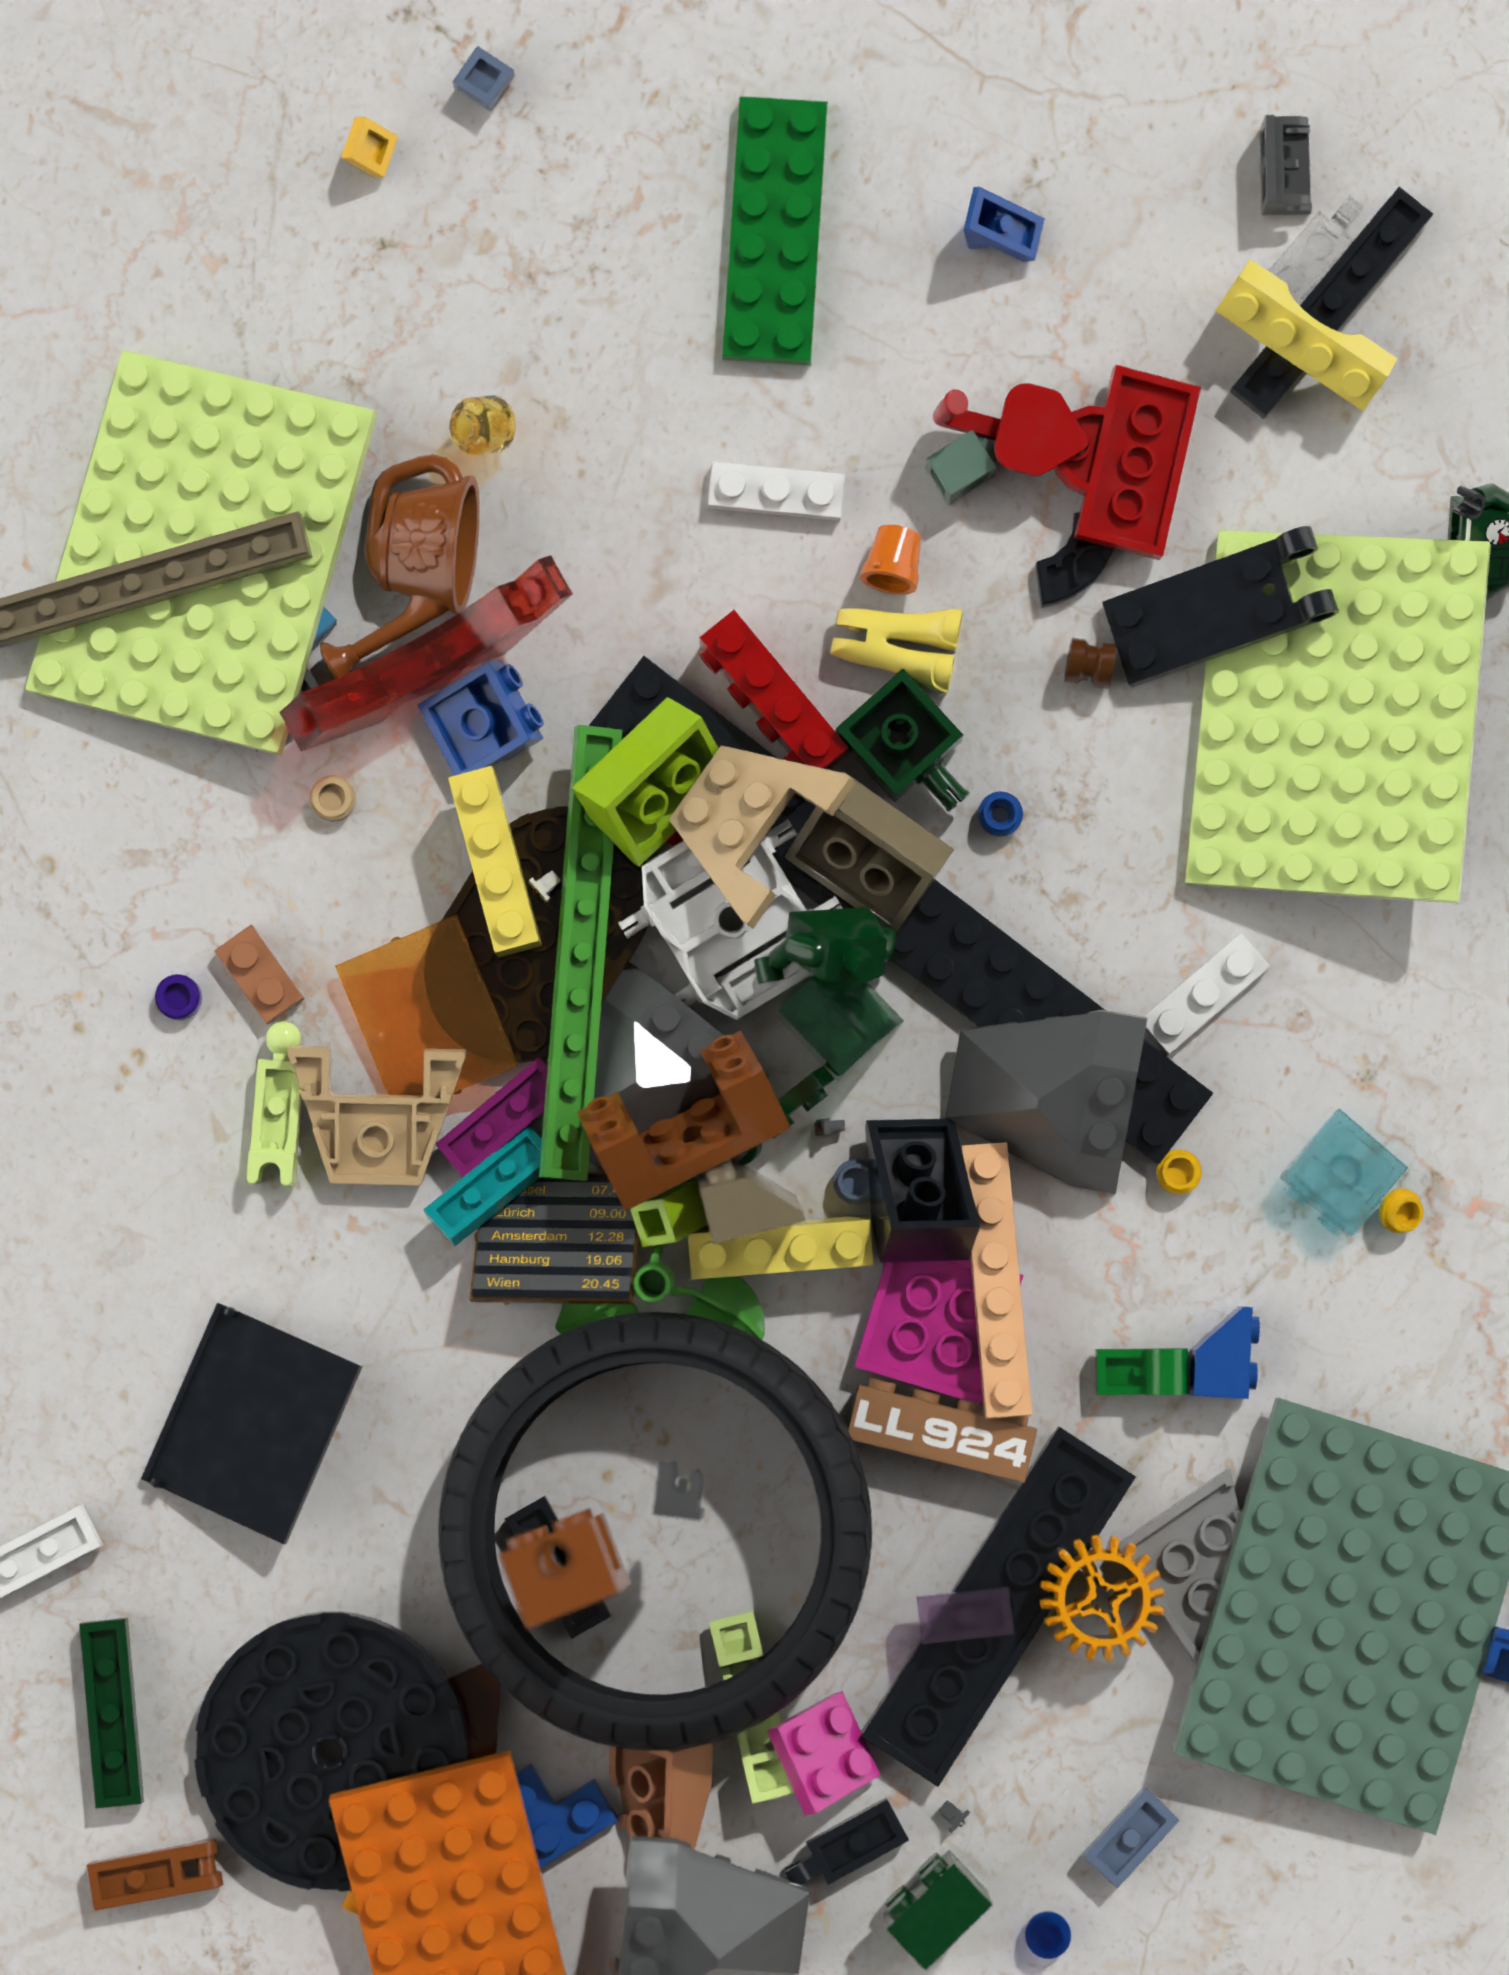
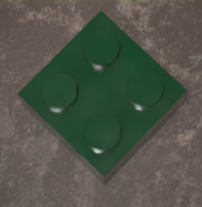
[883,1850,993,1971]

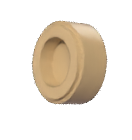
[310,775,356,822]

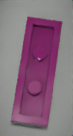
[435,1057,548,1177]

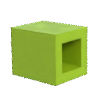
[630,1181,708,1247]

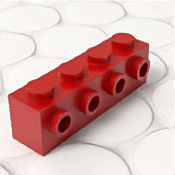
[698,610,849,770]

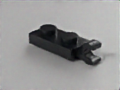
[784,1797,909,1885]

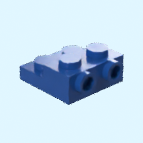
[417,660,544,776]

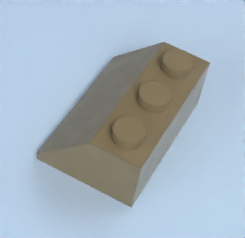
[784,771,954,934]

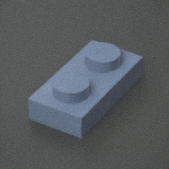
[1082,1786,1180,1888]

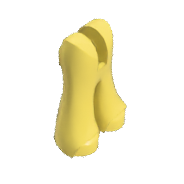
[830,608,963,695]

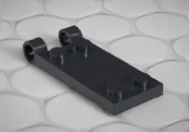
[1102,526,1339,687]

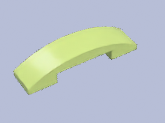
[709,1611,795,1804]

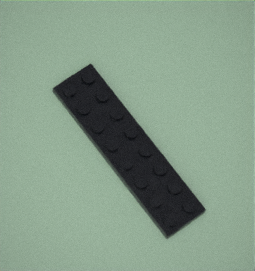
[861,1426,1136,1787]

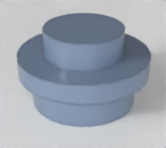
[833,1159,870,1205]

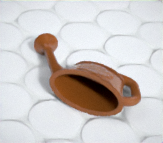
[320,454,480,687]

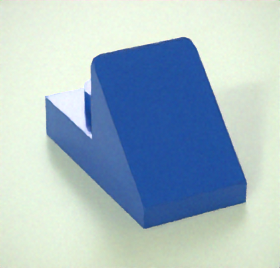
[963,186,1045,262]

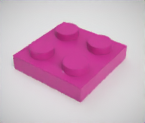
[767,1691,880,1816]

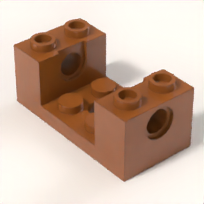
[577,1031,791,1211]
[499,1508,630,1629]

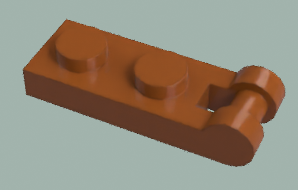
[87,1838,223,1911]

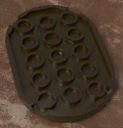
[425,806,648,1063]

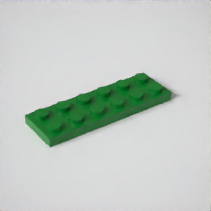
[722,96,828,366]

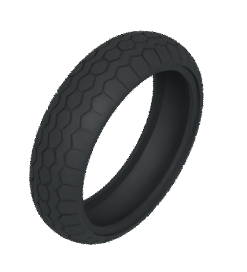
[438,1312,872,1751]

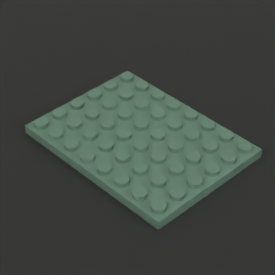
[1171,1398,1509,1835]

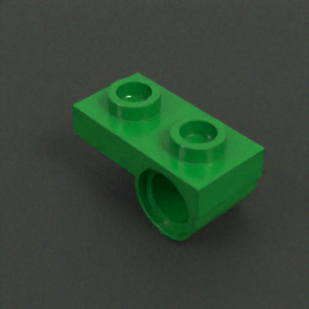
[1095,1348,1189,1395]

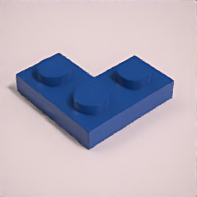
[517,1763,618,1868]

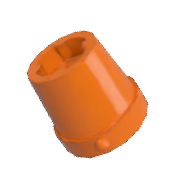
[860,525,921,595]

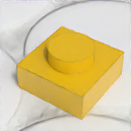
[341,117,398,177]

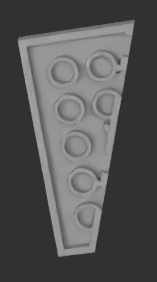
[1118,1468,1242,1665]

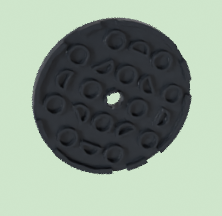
[194,1611,469,1892]

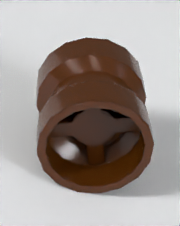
[1064,637,1117,689]

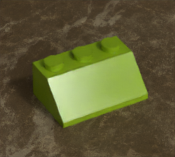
[572,697,719,866]

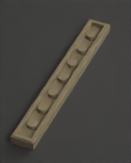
[0,511,313,648]

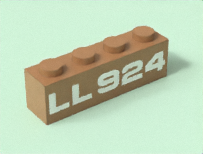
[847,1378,1037,1483]

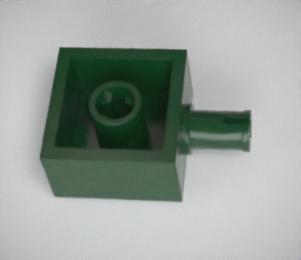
[835,669,970,812]

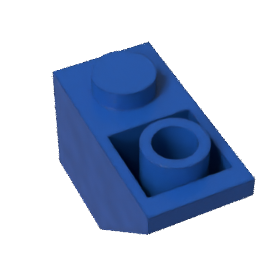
[1188,1306,1260,1399]

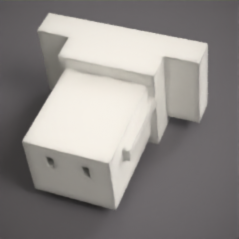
[528,870,561,903]

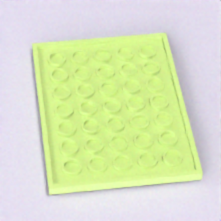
[25,350,378,756]
[1185,530,1491,904]

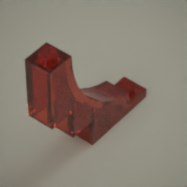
[279,555,573,752]

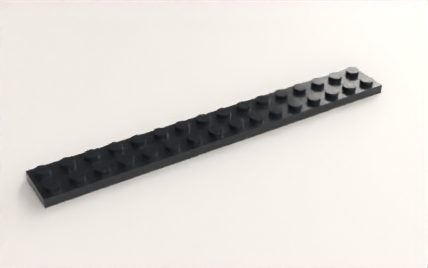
[589,656,1213,1165]

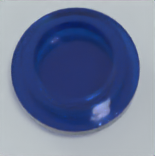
[1025,1911,1071,1959]

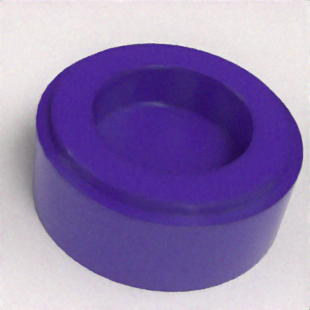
[155,974,202,1020]

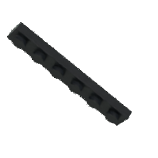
[1230,186,1433,419]

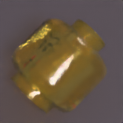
[449,395,516,455]

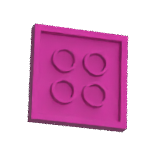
[854,1259,1024,1406]

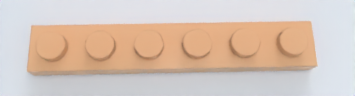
[961,1142,1032,1420]

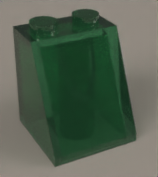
[777,976,904,1083]

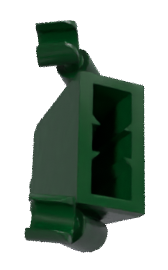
[754,907,897,984]

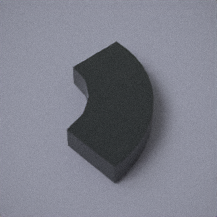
[1035,512,1114,608]

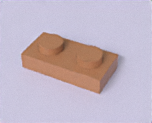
[214,925,305,1025]

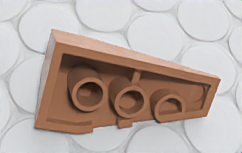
[609,1743,713,1864]

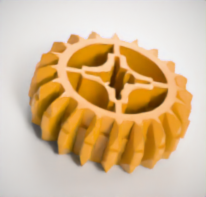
[1040,1535,1165,1661]

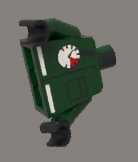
[1447,483,1509,601]

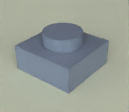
[452,46,515,111]

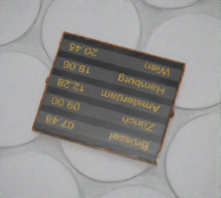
[469,1173,641,1305]

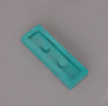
[423,1125,542,1247]

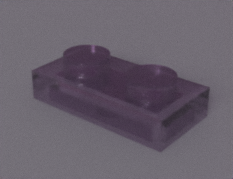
[916,1586,1014,1644]

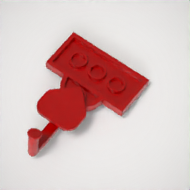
[933,365,1201,560]

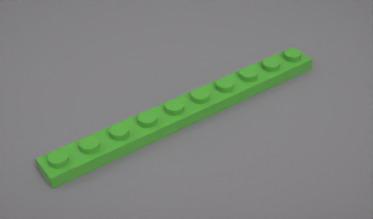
[539,725,623,1181]

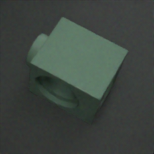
[925,430,997,505]

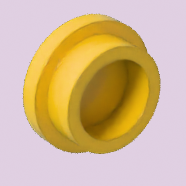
[1156,1149,1202,1195]
[1379,1188,1424,1233]

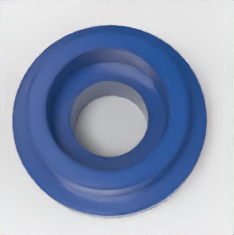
[978,791,1023,837]

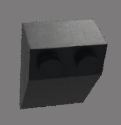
[865,1119,980,1262]

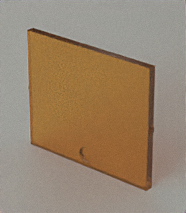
[335,915,518,1095]

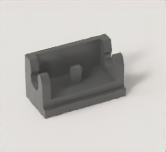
[1260,115,1312,215]
[652,1460,705,1521]

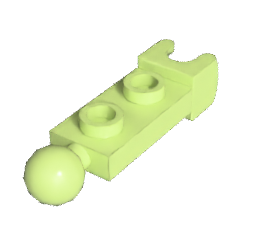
[247,1021,302,1187]

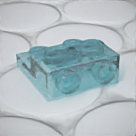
[1279,1108,1408,1237]

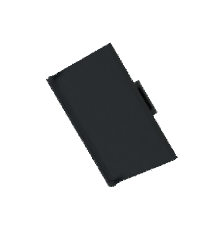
[141,1303,363,1544]

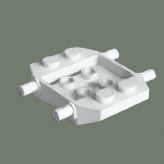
[618,819,843,1020]

